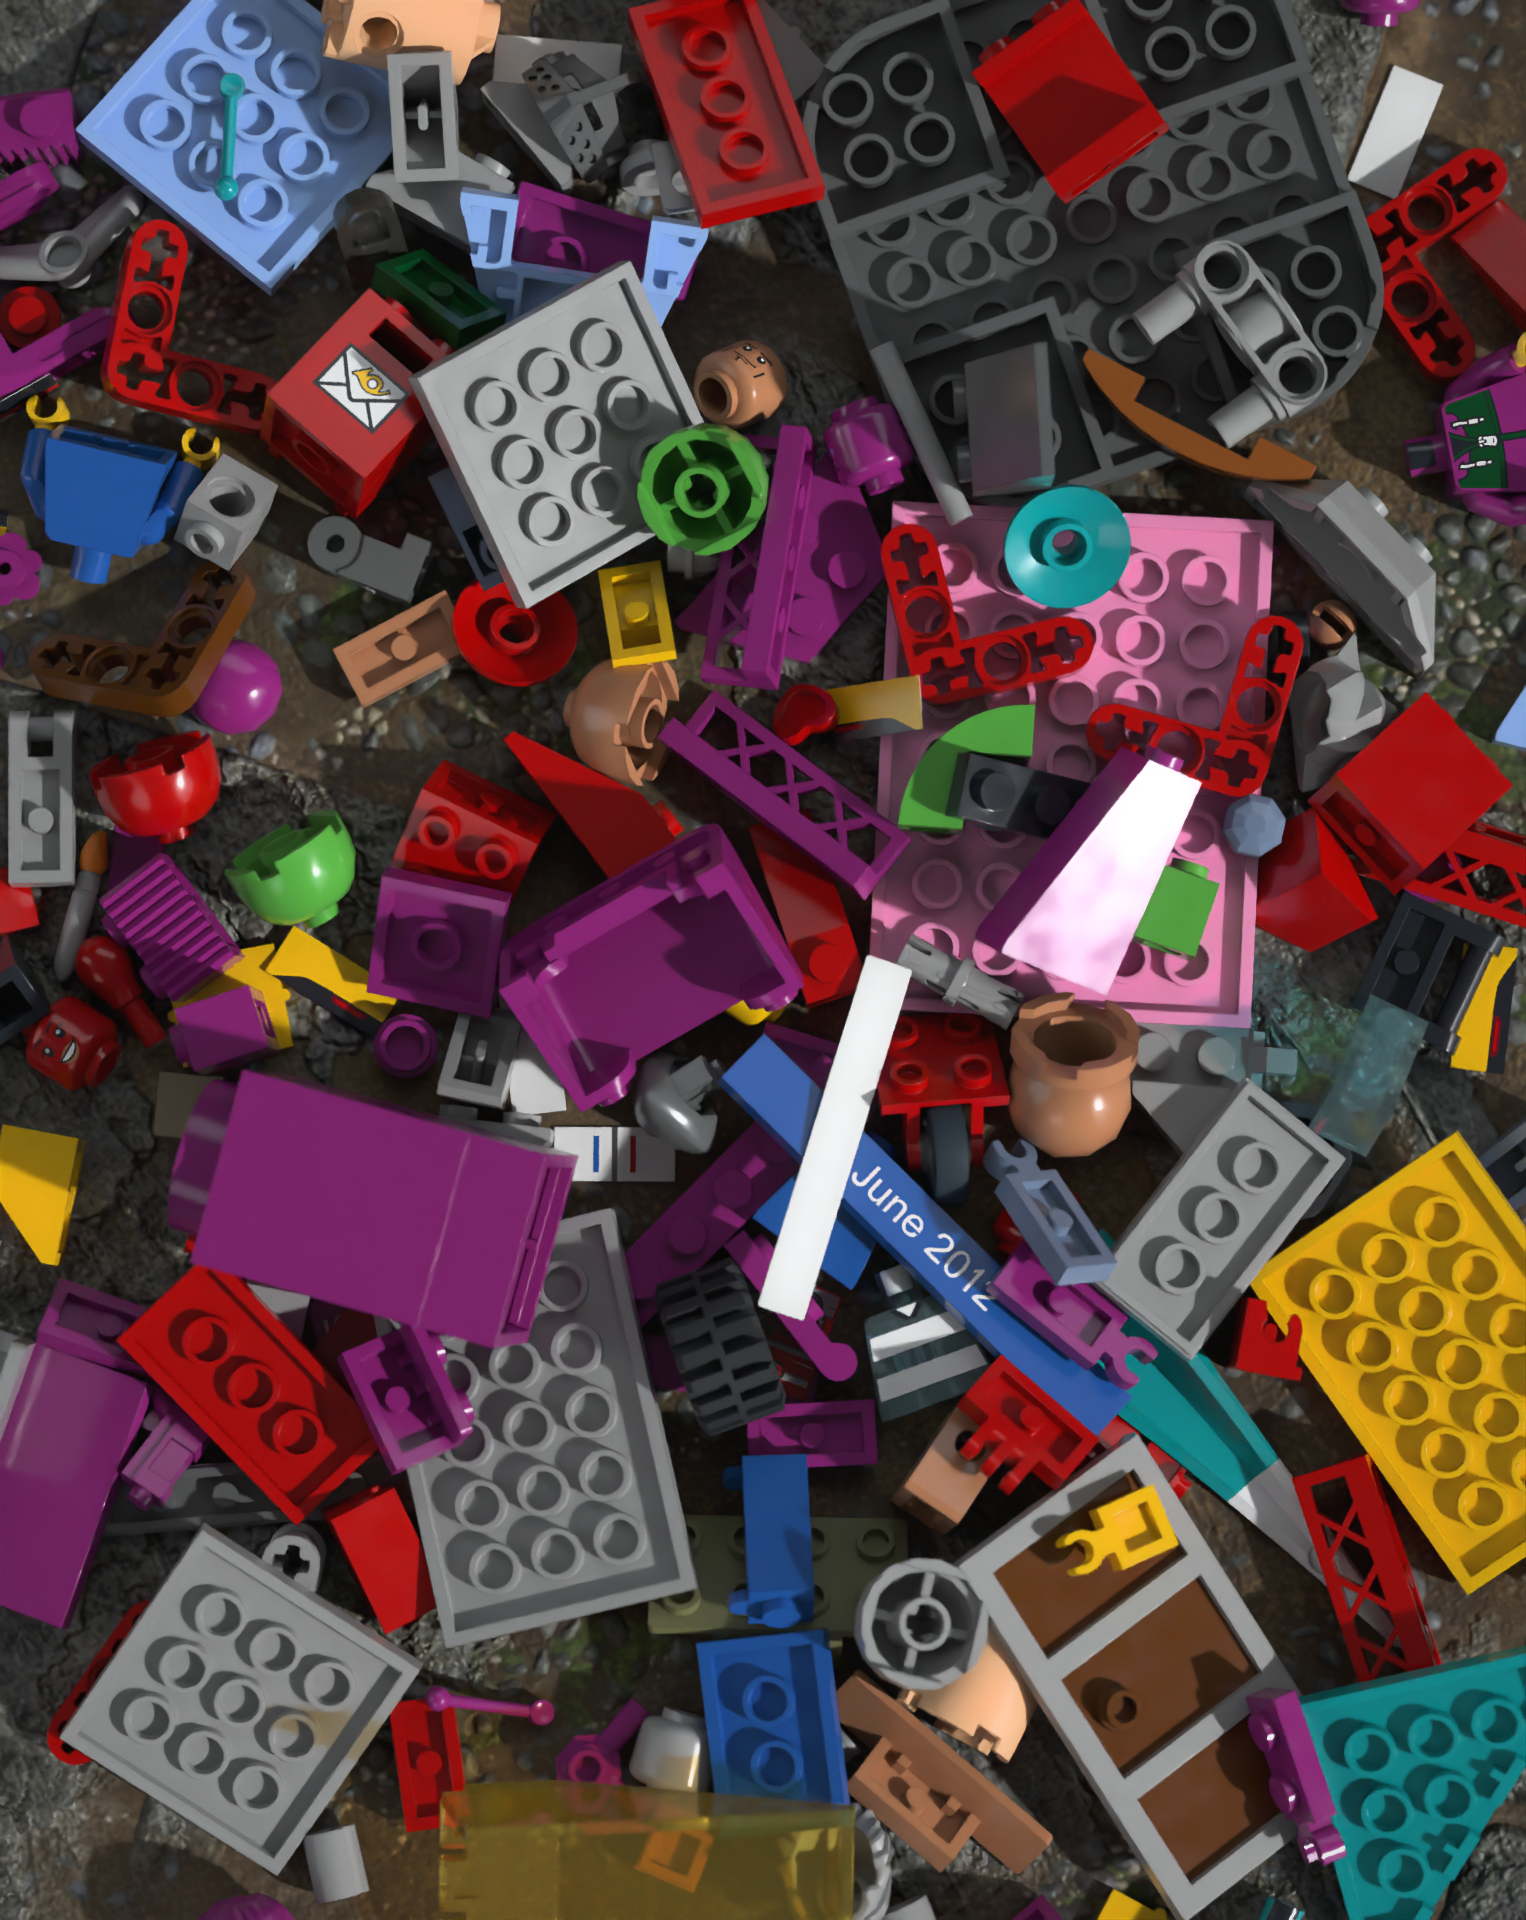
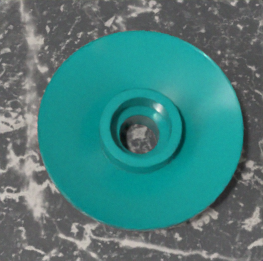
[1003,484,1131,608]

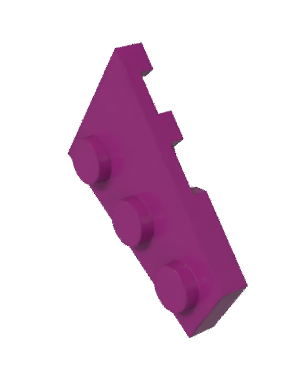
[512,181,700,301]

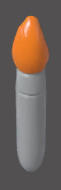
[54,830,109,983]

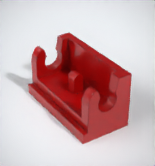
[1225,1298,1303,1381]
[320,1483,437,1635]

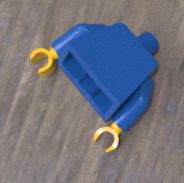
[20,395,220,584]

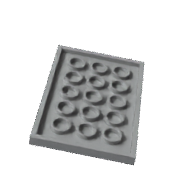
[373,1208,700,1648]

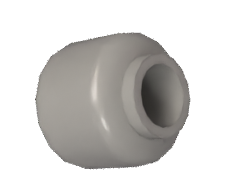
[629,1706,713,1807]

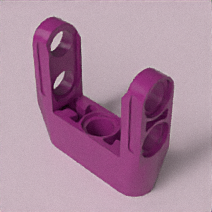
[0,162,140,401]

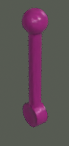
[425,1686,554,1726]

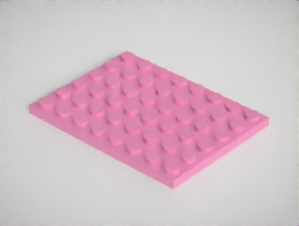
[869,501,1274,1029]

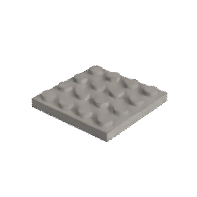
[408,261,704,609]
[60,1523,421,1876]

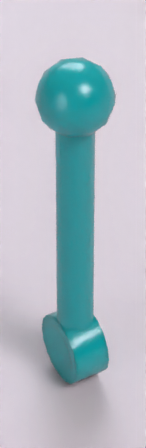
[213,73,245,201]

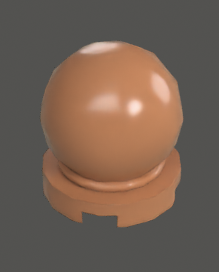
[1006,992,1140,1158]

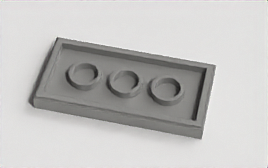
[1090,1078,1346,1361]

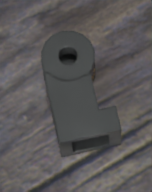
[307,516,436,608]

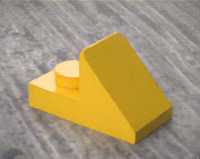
[598,560,677,668]

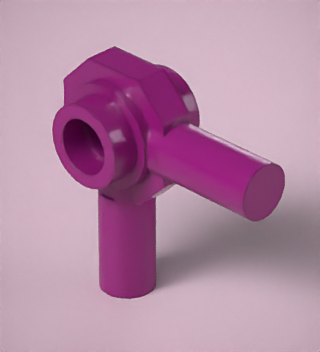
[555,1697,657,1830]

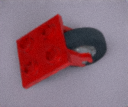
[876,1013,1010,1208]

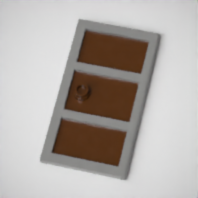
[952,1432,1303,1920]

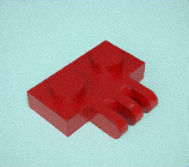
[956,1354,1100,1496]

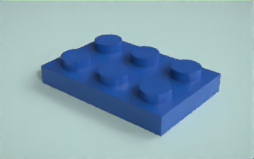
[696,1627,852,1839]

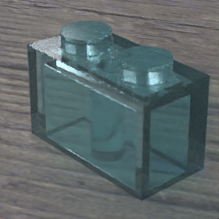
[1308,995,1429,1157]

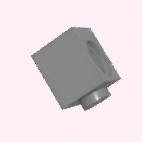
[174,453,278,571]

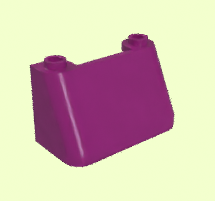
[499,823,804,1113]

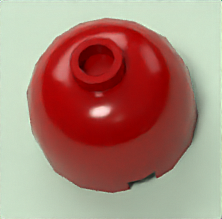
[88,730,222,844]

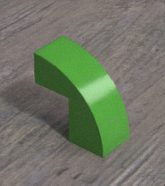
[897,705,1035,835]

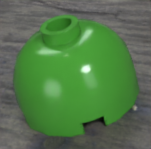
[637,423,769,556]
[224,809,356,929]

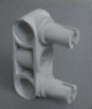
[1132,240,1327,449]

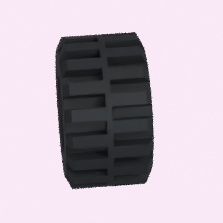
[655,1257,786,1436]

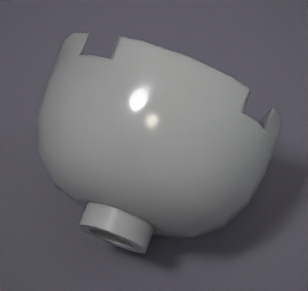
[854,1558,988,1690]

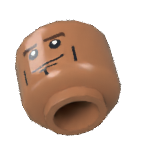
[693,340,788,431]

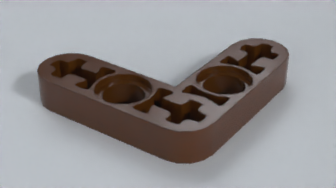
[29,559,256,717]

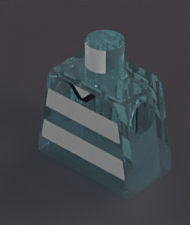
[862,1265,991,1422]

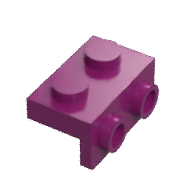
[337,1323,474,1476]

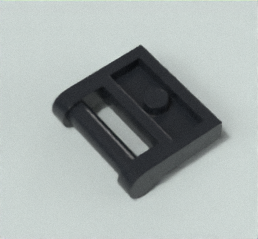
[1349,891,1506,1056]

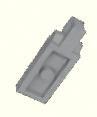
[1130,1023,1298,1089]

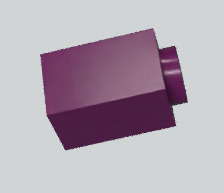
[168,1070,579,1349]

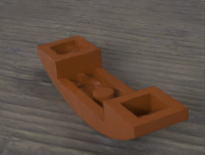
[1082,348,1317,482]

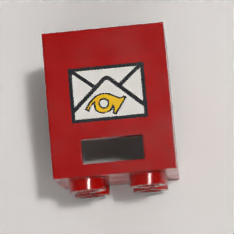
[260,288,455,519]

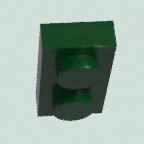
[372,248,507,351]

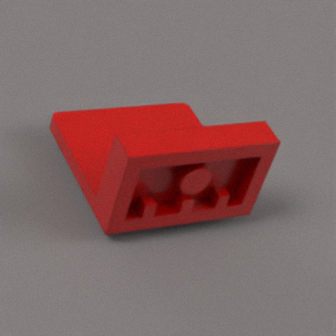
[389,759,558,909]

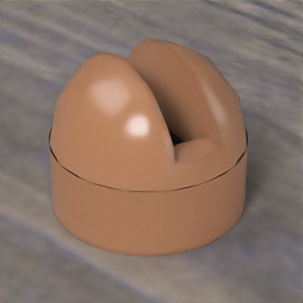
[1307,600,1357,652]

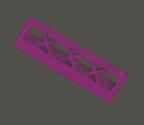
[700,424,818,690]
[658,689,912,901]

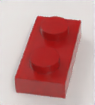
[390,1693,472,1833]

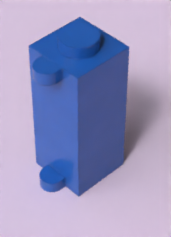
[722,1454,814,1628]

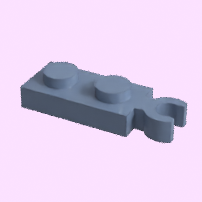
[982,1138,1118,1286]

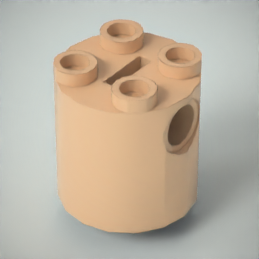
[321,0,501,85]

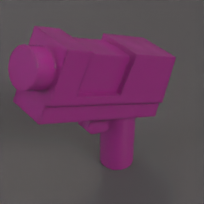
[121,1378,213,1511]

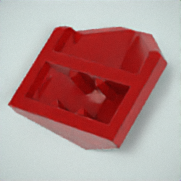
[1255,807,1378,952]

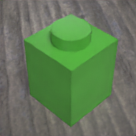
[1131,857,1220,961]

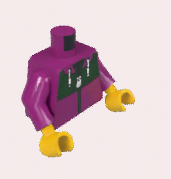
[1403,332,1526,527]

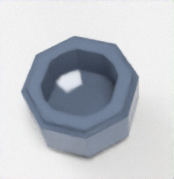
[1221,794,1286,859]

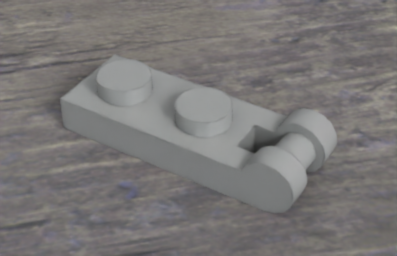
[8,710,77,888]

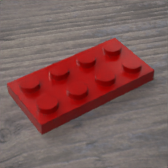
[627,0,825,229]
[116,1264,378,1526]

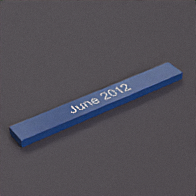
[717,1033,1133,1436]

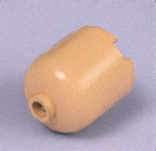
[897,1625,1038,1764]

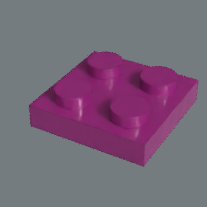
[366,867,512,1019]

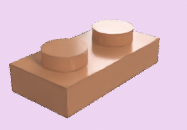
[332,590,462,708]

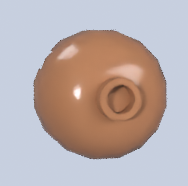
[563,658,679,786]

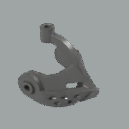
[521,51,652,184]

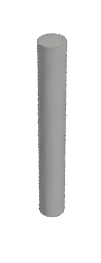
[870,341,973,526]

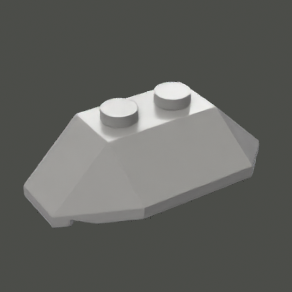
[1243,479,1436,679]

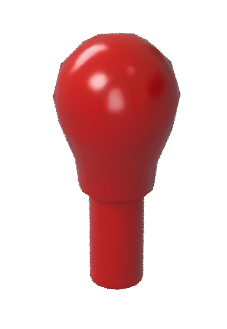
[75,935,168,1049]

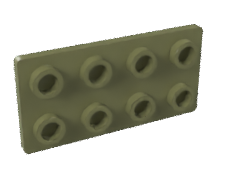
[648,1515,908,1668]

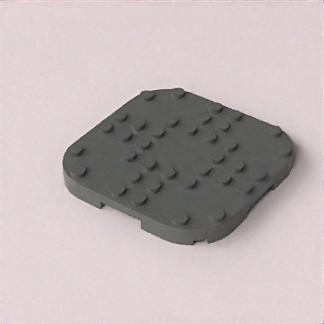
[803,0,1384,508]

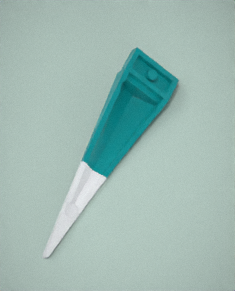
[1089,1228,1402,1649]

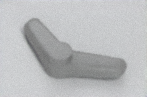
[0,184,145,289]

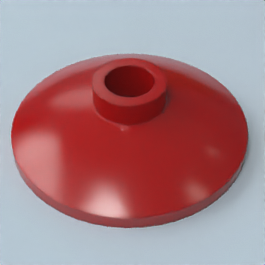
[451,579,578,687]

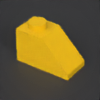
[0,1124,86,1266]

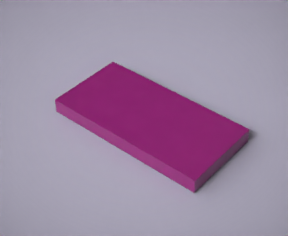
[0,1342,155,1629]

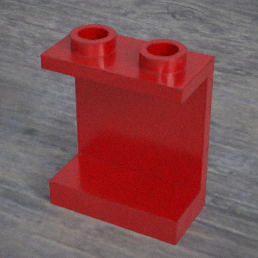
[971,0,1170,204]
[1307,692,1513,895]

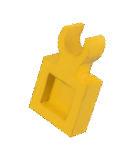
[1055,1484,1179,1576]

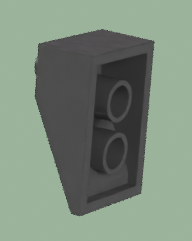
[952,342,1055,498]

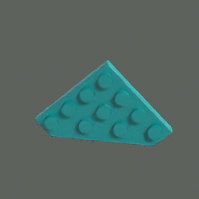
[1298,1645,1526,1920]

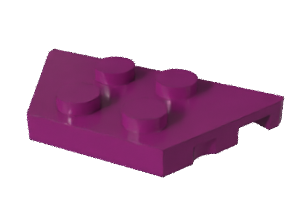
[674,451,884,666]

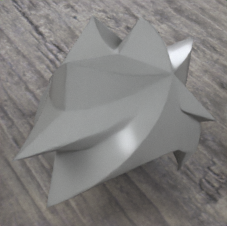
[1287,630,1398,792]

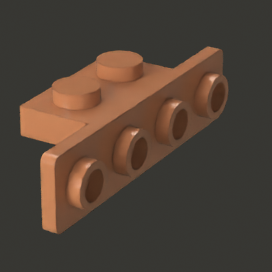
[836,1670,1053,1874]

